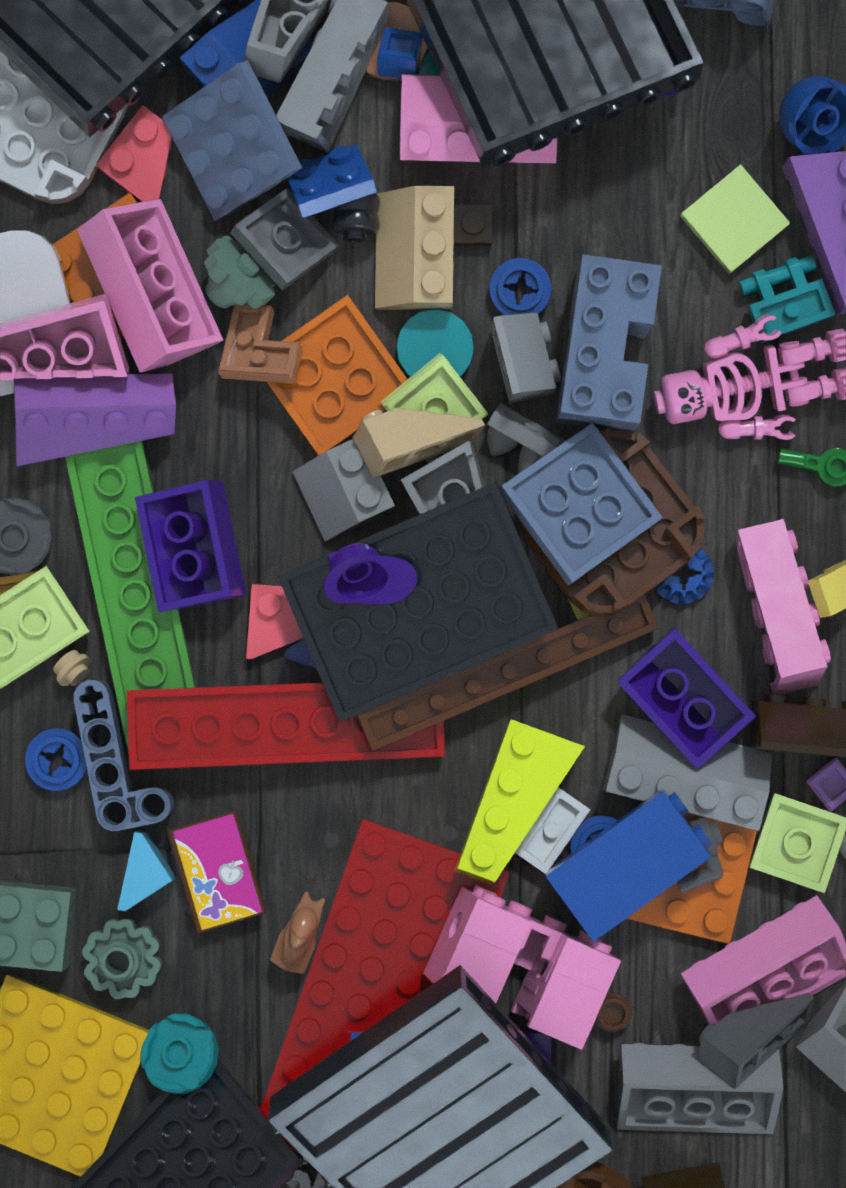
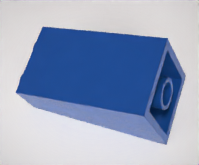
[546,789,713,942]

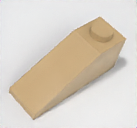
[353,408,485,478]

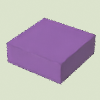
[804,757,846,812]

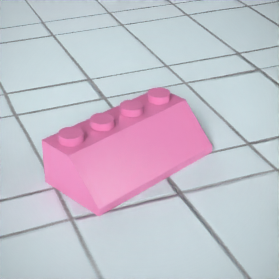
[400,74,557,163]
[77,199,223,373]
[681,895,846,1025]

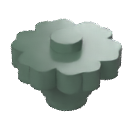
[204,236,276,309]
[82,917,163,999]

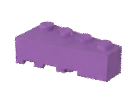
[782,151,846,315]
[14,373,176,466]

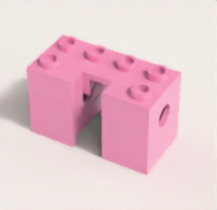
[423,885,621,1050]

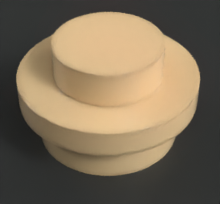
[53,650,91,686]

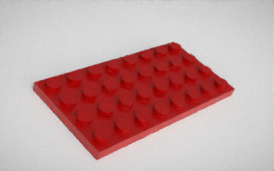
[260,818,510,1117]

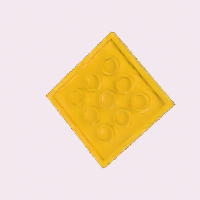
[0,973,149,1177]

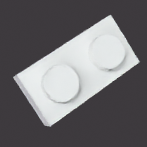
[515,787,590,874]

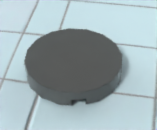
[0,498,54,575]

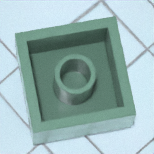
[0,880,78,972]

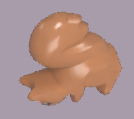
[270,892,325,974]

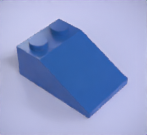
[180,0,314,98]

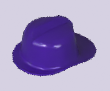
[323,543,417,605]

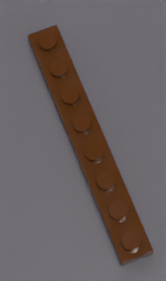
[356,595,659,751]

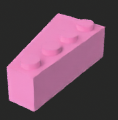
[0,294,129,380]
[735,519,831,695]

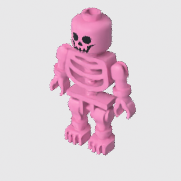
[653,314,846,440]

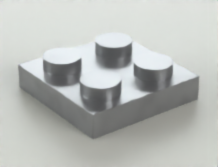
[230,188,339,291]

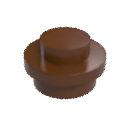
[595,992,632,1032]

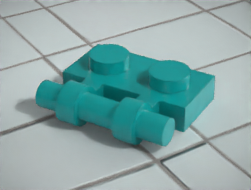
[738,255,836,343]

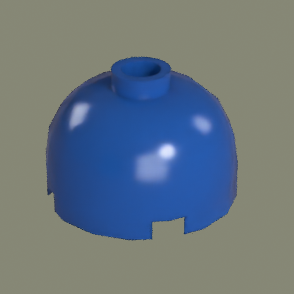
[779,75,846,155]

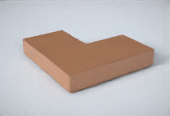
[218,304,303,384]

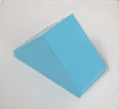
[117,830,176,911]

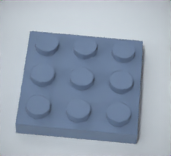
[162,61,302,221]
[499,423,663,586]

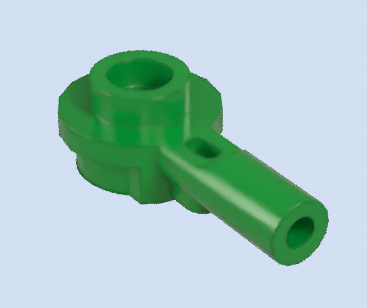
[777,448,846,487]

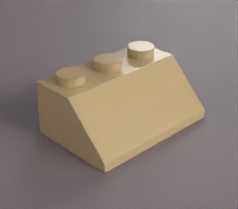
[375,186,454,311]

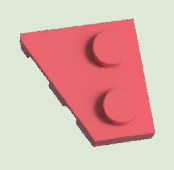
[96,105,173,202]
[246,584,303,659]

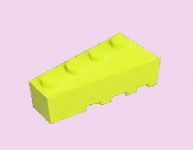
[454,719,585,885]

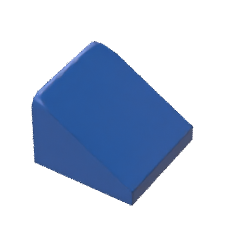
[377,27,423,79]

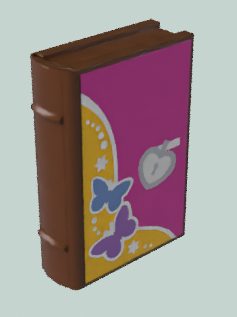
[166,810,266,933]

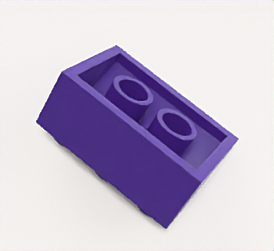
[135,480,247,612]
[617,627,756,769]

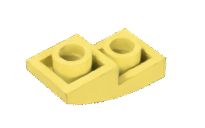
[808,560,846,618]

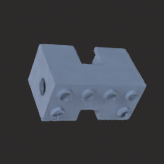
[555,254,662,433]

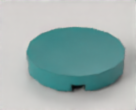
[397,309,474,378]
[140,1014,219,1094]

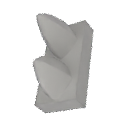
[487,403,566,473]

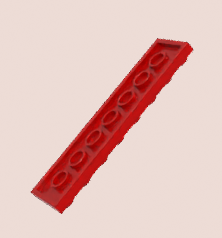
[127,683,445,770]

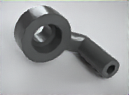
[677,817,723,894]

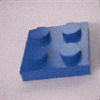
[287,144,377,218]

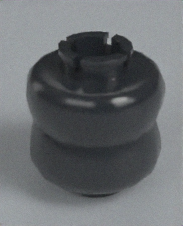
[332,193,380,243]

